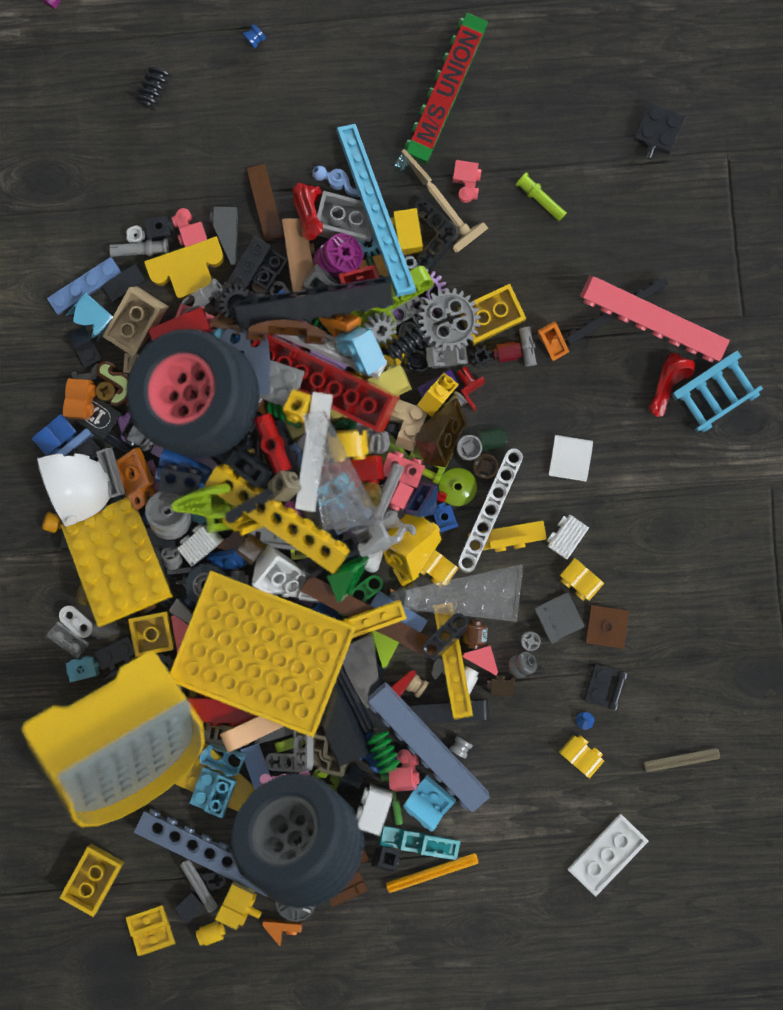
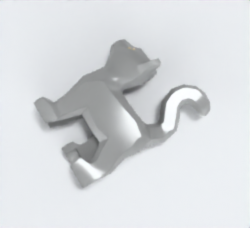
[351,508,416,557]

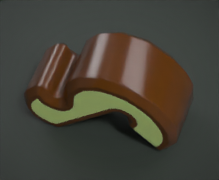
[97,361,129,408]

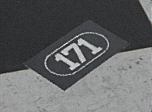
[75,396,121,439]

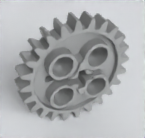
[418,288,481,352]

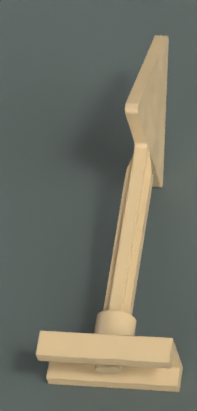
[401,149,488,252]

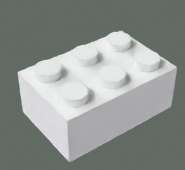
[356,783,392,836]

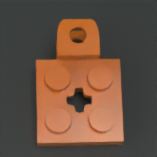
[116,447,156,510]

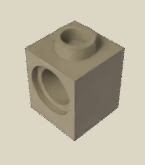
[267,471,302,502]

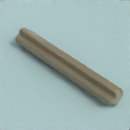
[644,748,720,772]

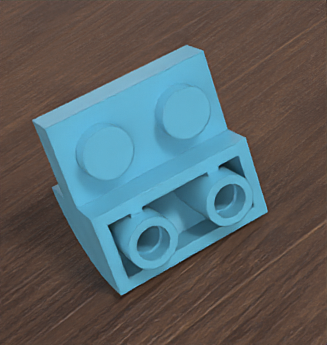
[190,767,237,818]

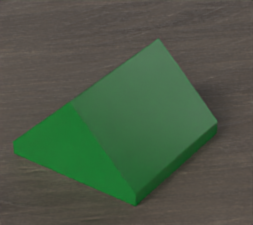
[327,556,370,603]

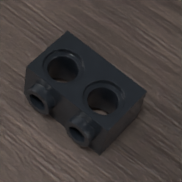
[158,462,203,496]

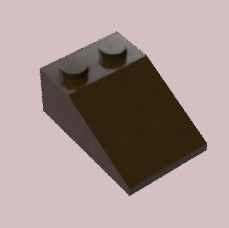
[415,398,468,468]

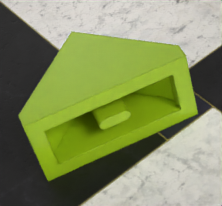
[373,631,399,668]

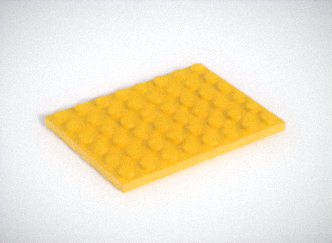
[170,571,356,738]

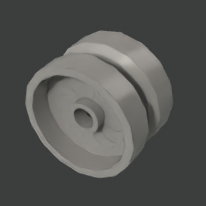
[145,491,192,540]

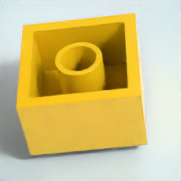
[391,208,423,255]
[128,611,176,657]

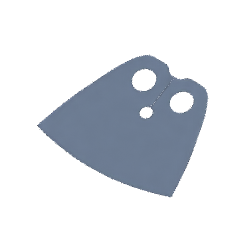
[200,325,270,395]

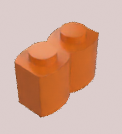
[63,378,96,420]

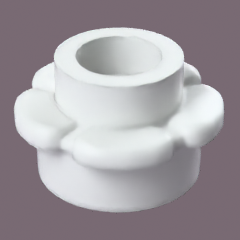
[126,226,145,243]

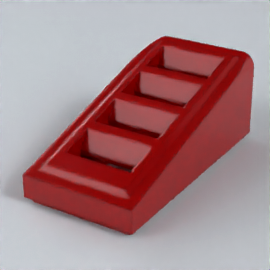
[391,669,416,697]

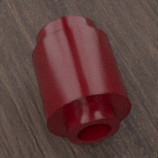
[493,341,522,363]

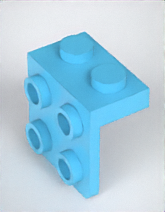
[403,775,456,831]

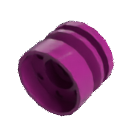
[313,233,363,280]

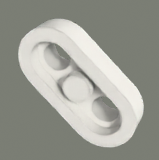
[59,606,94,638]

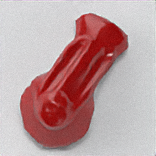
[292,182,323,241]
[648,353,695,417]

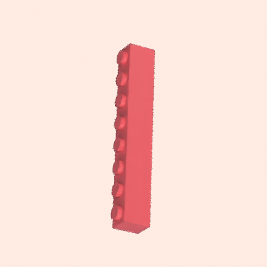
[580,276,730,363]

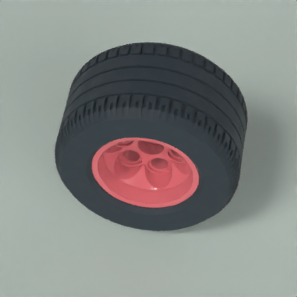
[126,329,260,458]

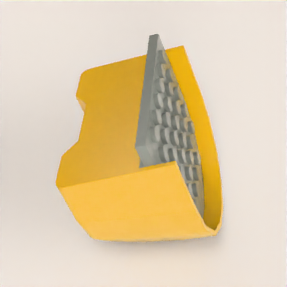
[23,652,205,827]

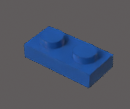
[206,549,247,571]

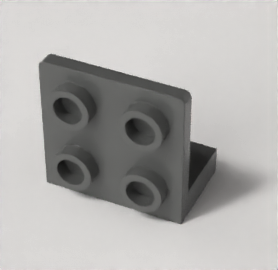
[533,593,584,644]

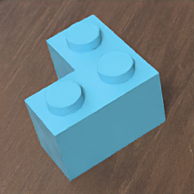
[335,327,387,375]

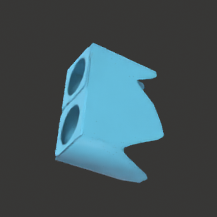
[66,293,113,340]
[200,742,246,777]

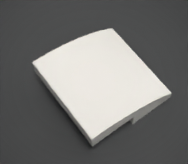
[549,435,593,482]

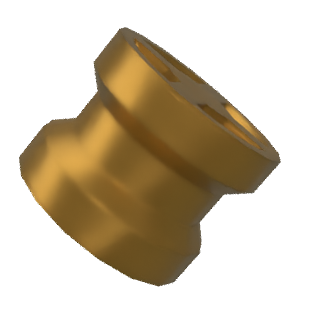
[96,382,117,402]

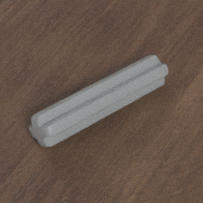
[372,463,404,519]
[180,859,218,913]

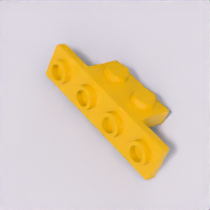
[468,521,546,552]

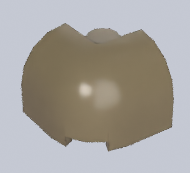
[313,726,349,777]

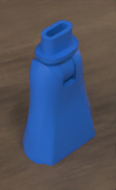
[154,449,213,488]

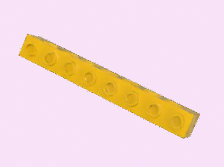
[205,464,350,574]

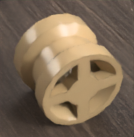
[405,674,429,698]

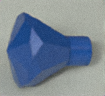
[575,712,594,730]

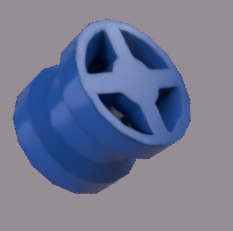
[242,24,266,49]

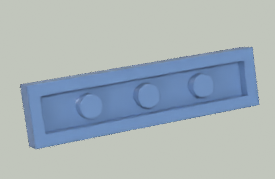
[47,257,122,315]

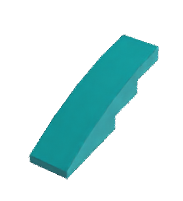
[378,825,461,860]

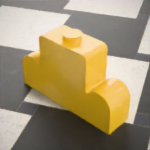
[144,236,224,300]

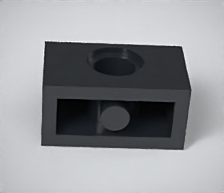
[228,450,276,489]

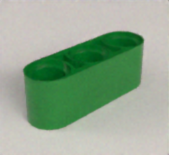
[336,575,383,616]

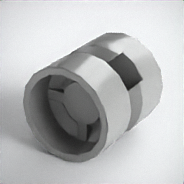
[456,435,482,461]

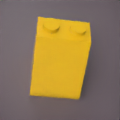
[383,514,441,581]

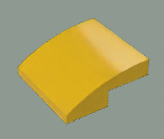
[126,905,176,956]

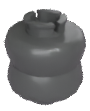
[509,652,537,678]

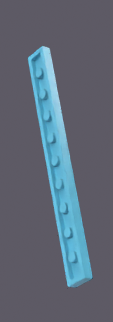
[336,124,416,297]

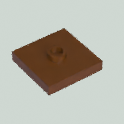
[585,605,629,649]

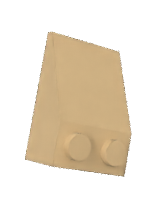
[102,286,169,357]

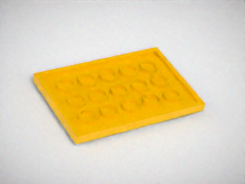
[61,497,172,627]

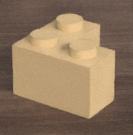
[387,399,427,452]

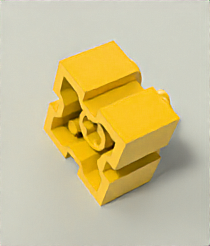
[215,881,262,930]

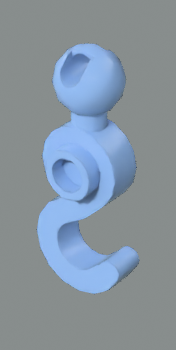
[312,166,360,197]

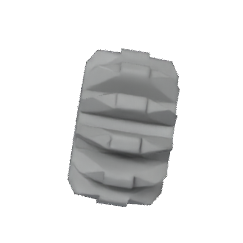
[364,311,396,344]
[359,428,390,454]

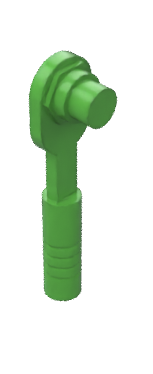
[381,772,403,825]

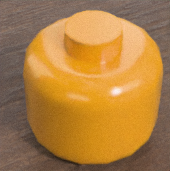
[42,512,62,533]

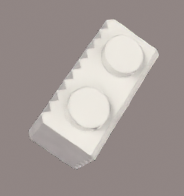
[547,515,589,559]
[177,524,224,567]

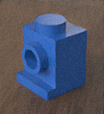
[433,503,458,533]

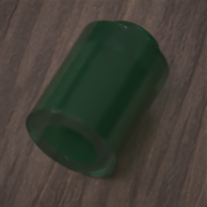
[479,428,508,451]

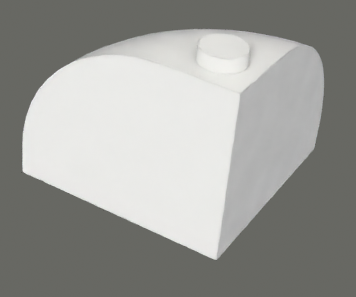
[38,454,110,527]

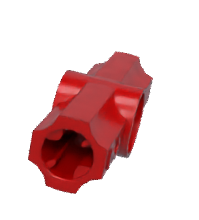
[254,413,291,475]

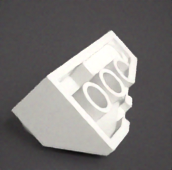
[252,545,320,603]

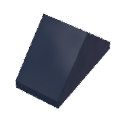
[403,481,438,517]

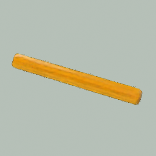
[386,853,478,893]

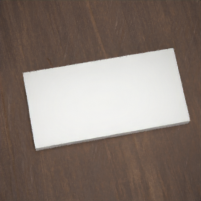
[568,814,648,897]

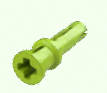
[515,172,567,222]

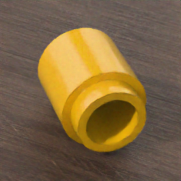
[196,921,226,946]

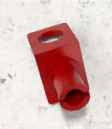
[456,367,485,412]

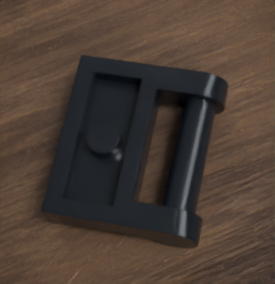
[584,664,628,711]

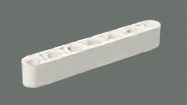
[458,449,523,573]

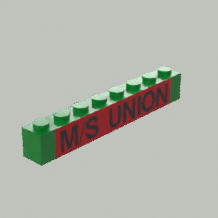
[404,13,488,165]

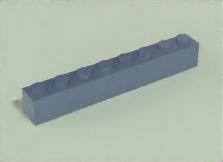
[368,682,490,813]

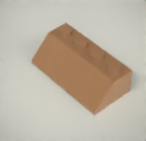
[282,218,315,292]

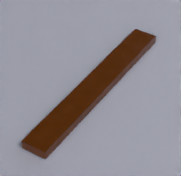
[300,577,437,662]

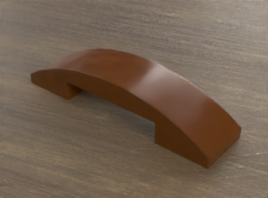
[247,164,284,242]
[246,320,327,345]

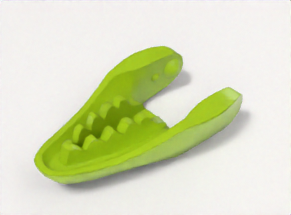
[171,484,234,518]

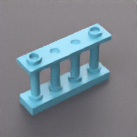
[671,350,763,433]

